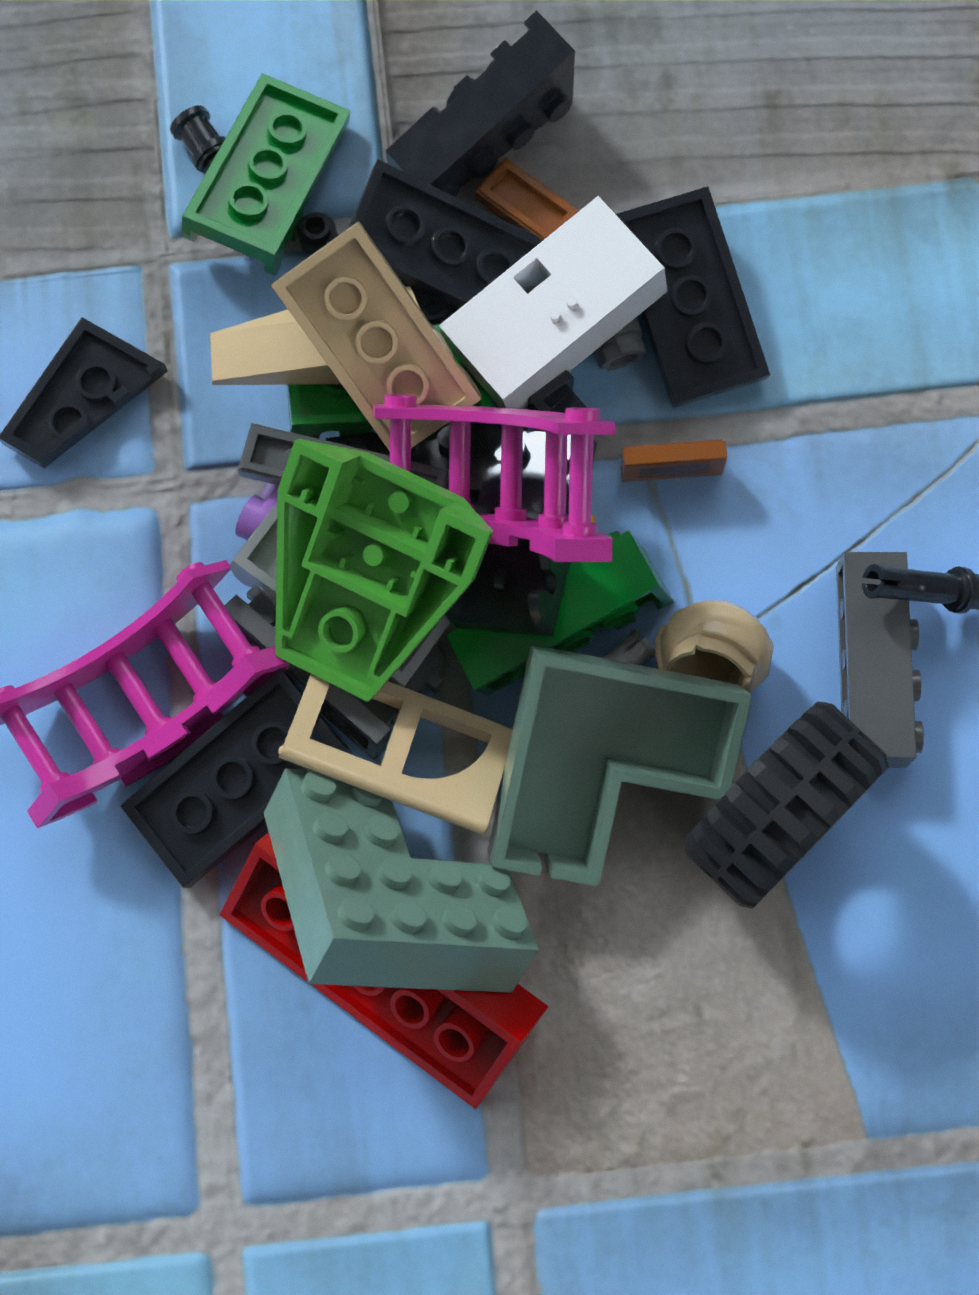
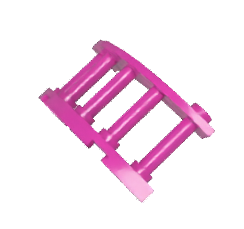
[373,394,616,562]
[0,560,291,829]

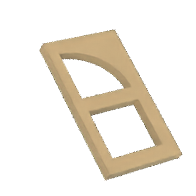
[279,674,513,835]

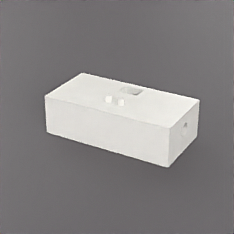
[439,196,667,409]

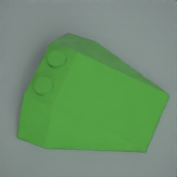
[275,438,493,702]

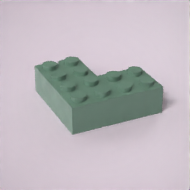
[487,644,752,887]
[264,768,539,993]

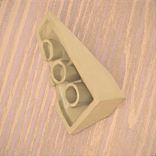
[210,287,420,385]

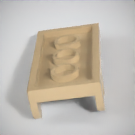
[271,221,481,451]

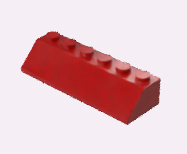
[219,832,549,1109]

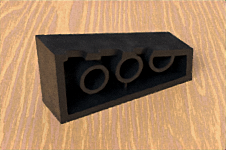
[385,10,575,197]

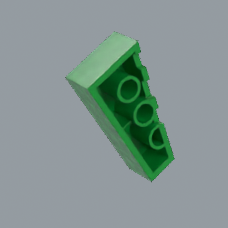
[446,530,674,696]

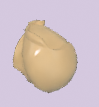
[654,600,774,693]

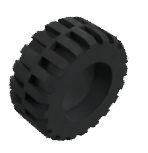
[684,701,890,909]

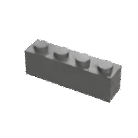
[836,552,924,768]

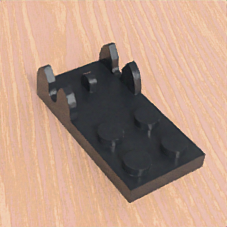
[348,159,543,309]
[616,186,770,408]
[445,430,597,637]
[120,668,353,888]

